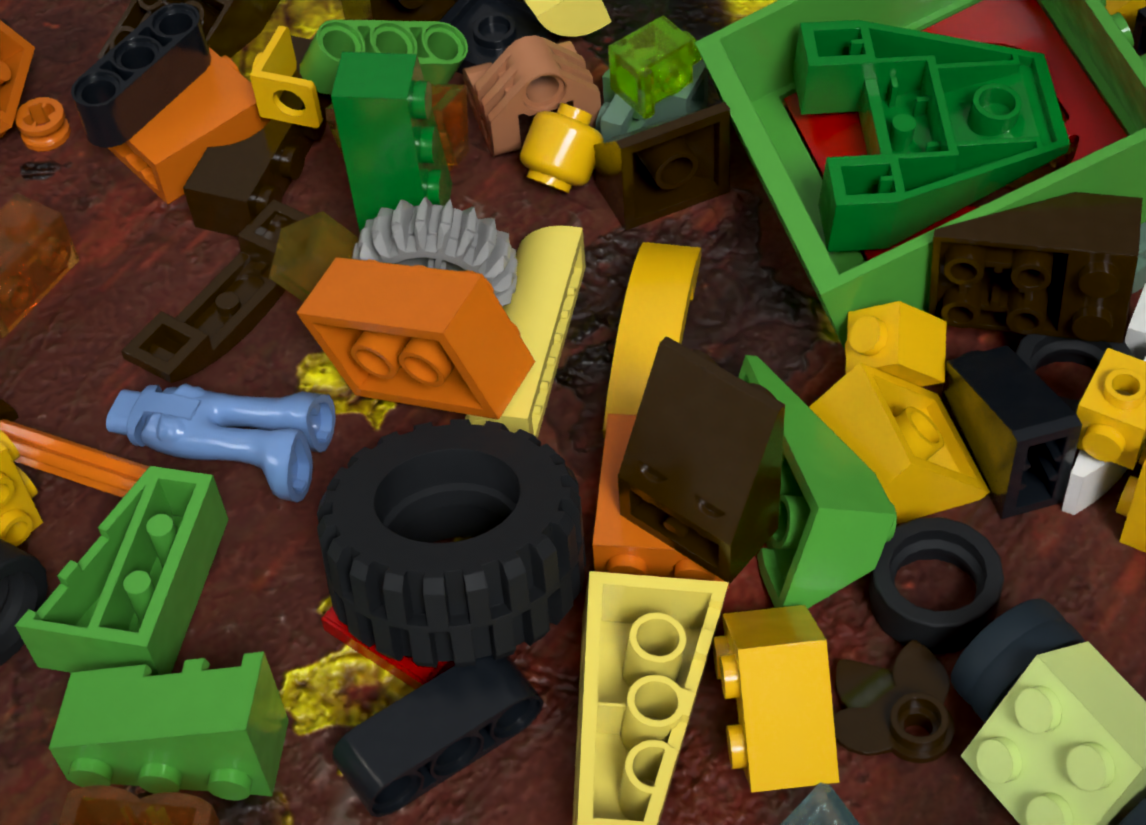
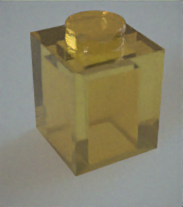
[269,211,359,302]

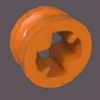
[14,97,71,152]

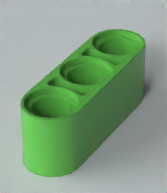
[300,19,468,94]

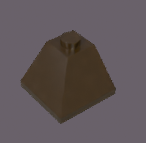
[594,102,730,231]

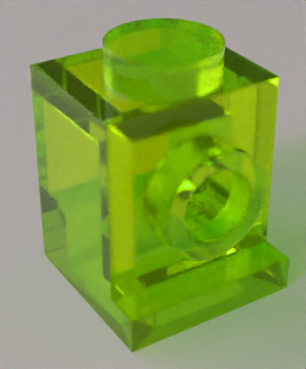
[608,15,701,120]

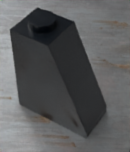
[941,345,1082,519]

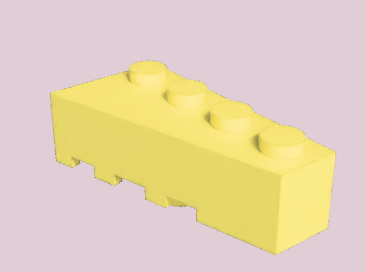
[572,571,729,825]

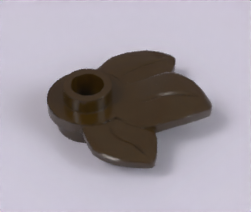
[833,640,954,763]

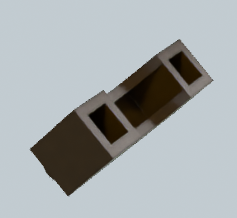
[183,36,333,237]

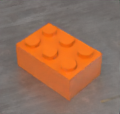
[297,257,535,420]

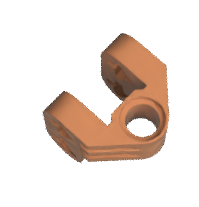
[463,35,601,157]

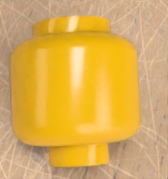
[519,103,604,193]

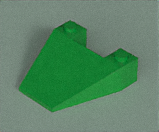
[793,20,1070,252]

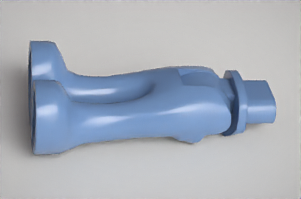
[106,383,336,502]

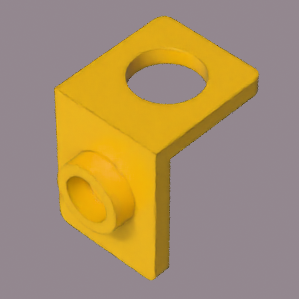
[250,25,323,128]

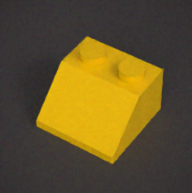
[809,362,990,525]

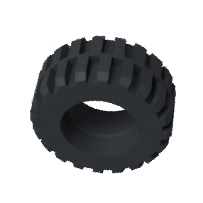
[317,419,586,668]

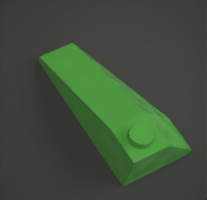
[738,355,897,609]

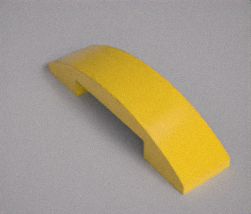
[603,242,702,438]

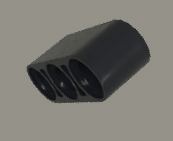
[71,3,211,148]
[332,655,543,817]

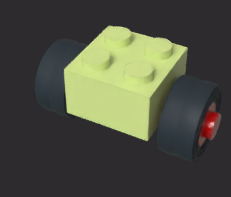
[951,598,1146,825]

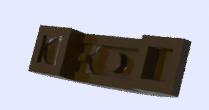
[121,199,322,383]

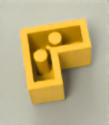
[712,605,839,793]

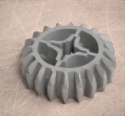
[352,197,518,306]

